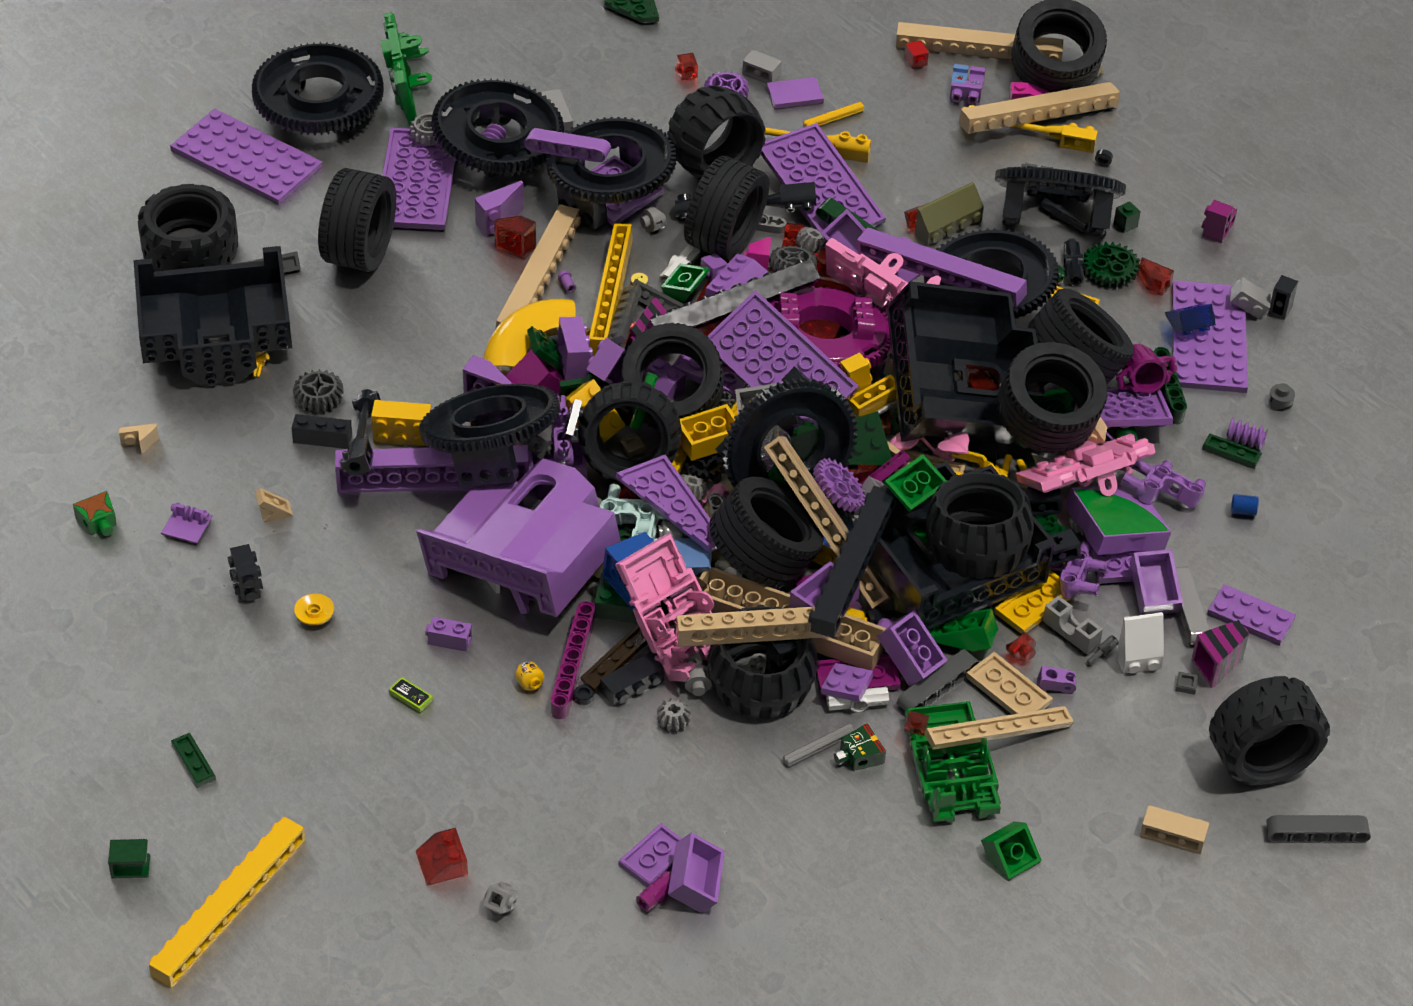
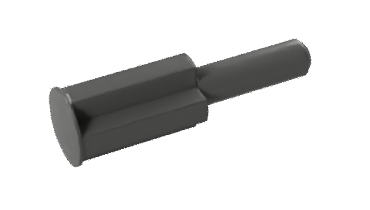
[1087,635,1119,665]

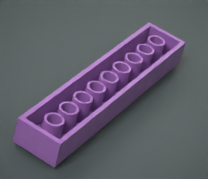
[335,445,529,493]

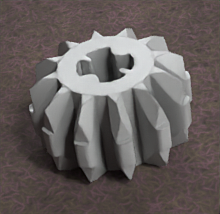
[796,227,826,255]
[681,474,707,502]
[657,698,691,732]

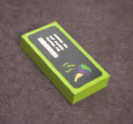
[389,677,433,713]

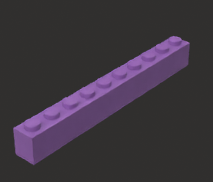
[857,228,1027,307]

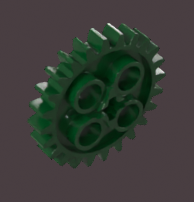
[1083,241,1141,287]

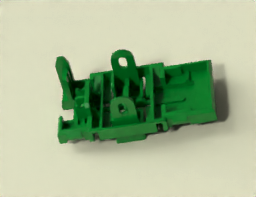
[380,12,432,126]
[905,701,1001,822]

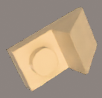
[119,423,159,454]
[255,488,293,522]

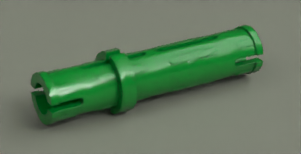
[629,373,658,430]

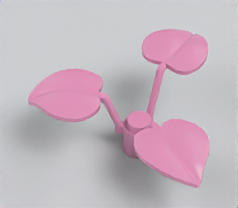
[890,432,969,461]

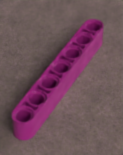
[551,601,595,719]

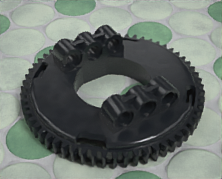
[252,41,384,136]
[431,78,564,178]

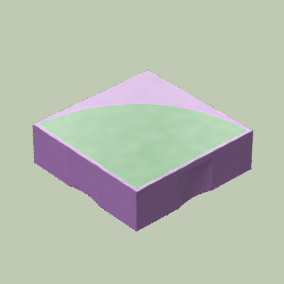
[1065,485,1171,555]

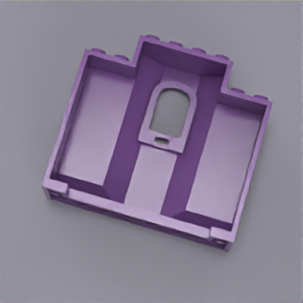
[416,458,621,617]

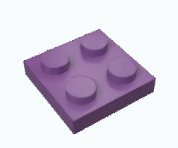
[821,663,873,702]

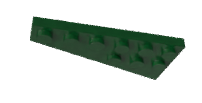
[787,411,892,465]

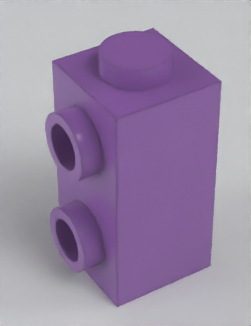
[425,617,472,651]

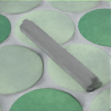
[783,724,854,766]

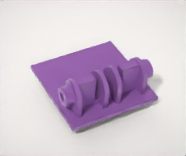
[161,503,213,544]

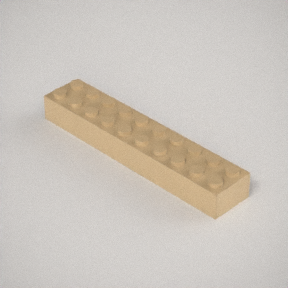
[700,567,886,671]

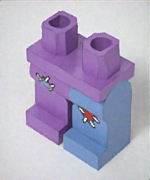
[950,64,986,105]

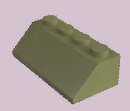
[915,182,984,246]

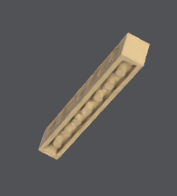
[676,607,842,647]

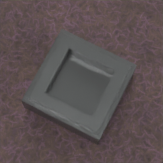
[1175,672,1199,695]

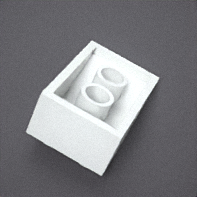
[1116,612,1164,674]

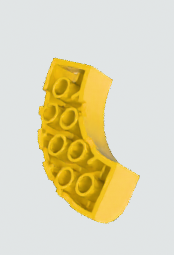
[483,299,576,376]

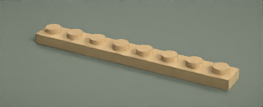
[924,706,1074,750]

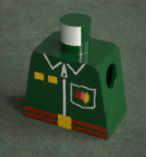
[834,723,886,771]

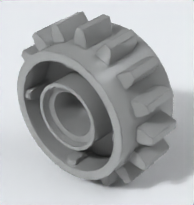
[410,113,437,146]

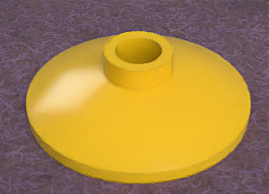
[294,593,334,625]

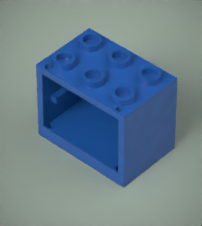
[602,532,661,611]

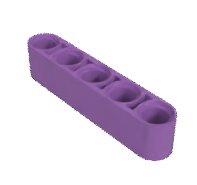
[524,128,611,162]

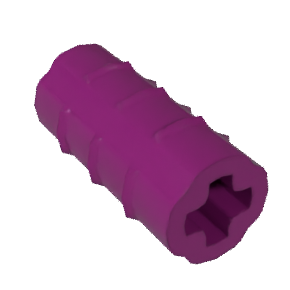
[636,871,671,912]

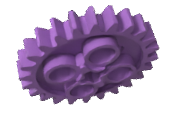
[813,458,866,513]

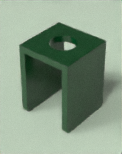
[108,839,151,879]

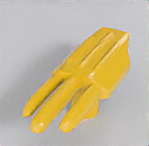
[252,351,270,377]

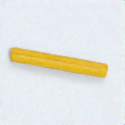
[803,102,864,127]

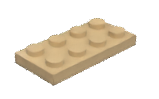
[966,652,1053,715]

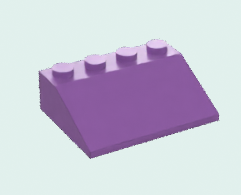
[705,254,768,297]

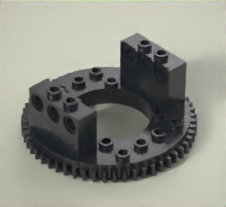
[546,117,677,229]
[995,167,1126,236]
[924,228,1059,319]
[715,366,858,488]
[419,383,561,488]

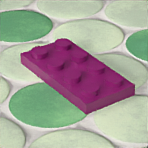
[816,654,901,697]

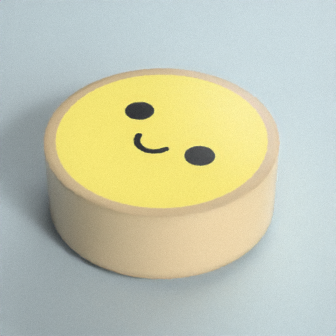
[630,272,648,285]

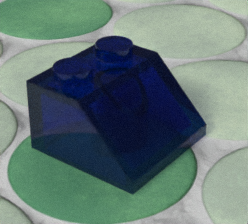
[1165,304,1216,335]

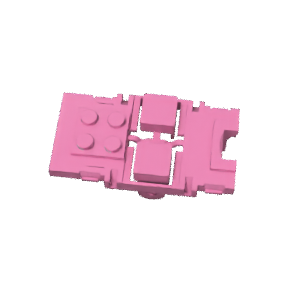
[825,238,941,314]
[1016,434,1156,496]
[615,534,714,682]

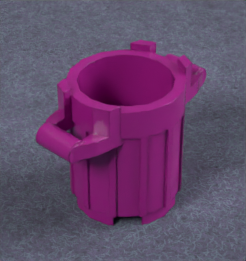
[1116,344,1178,393]

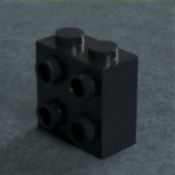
[227,544,263,602]

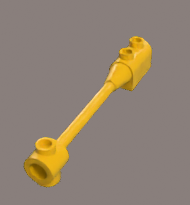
[963,105,1098,153]
[764,128,871,163]

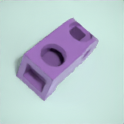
[1037,666,1076,694]

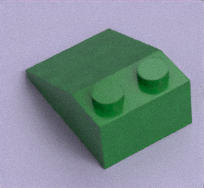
[883,454,947,512]
[930,608,998,652]

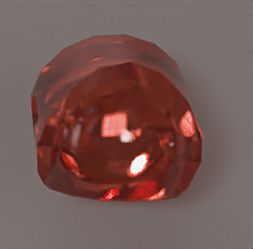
[1006,631,1036,661]

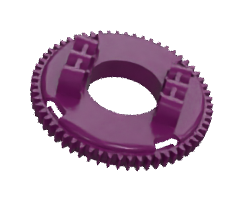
[769,286,891,369]

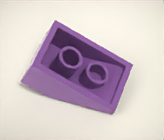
[475,181,524,237]
[463,355,511,393]

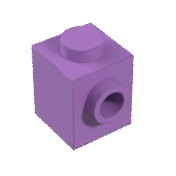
[700,254,727,283]

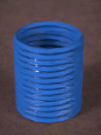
[1231,494,1259,517]

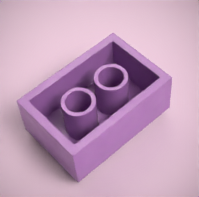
[877,610,948,686]

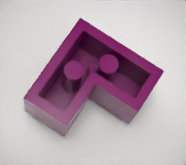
[1201,200,1237,243]

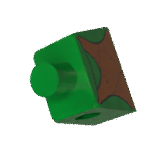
[73,491,117,536]

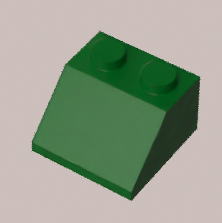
[661,264,710,304]
[981,821,1042,880]

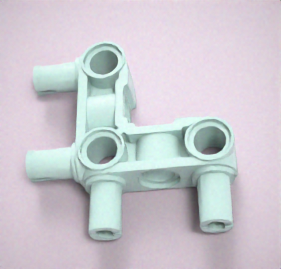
[600,484,668,541]

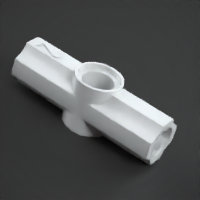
[659,245,700,284]
[826,687,889,712]

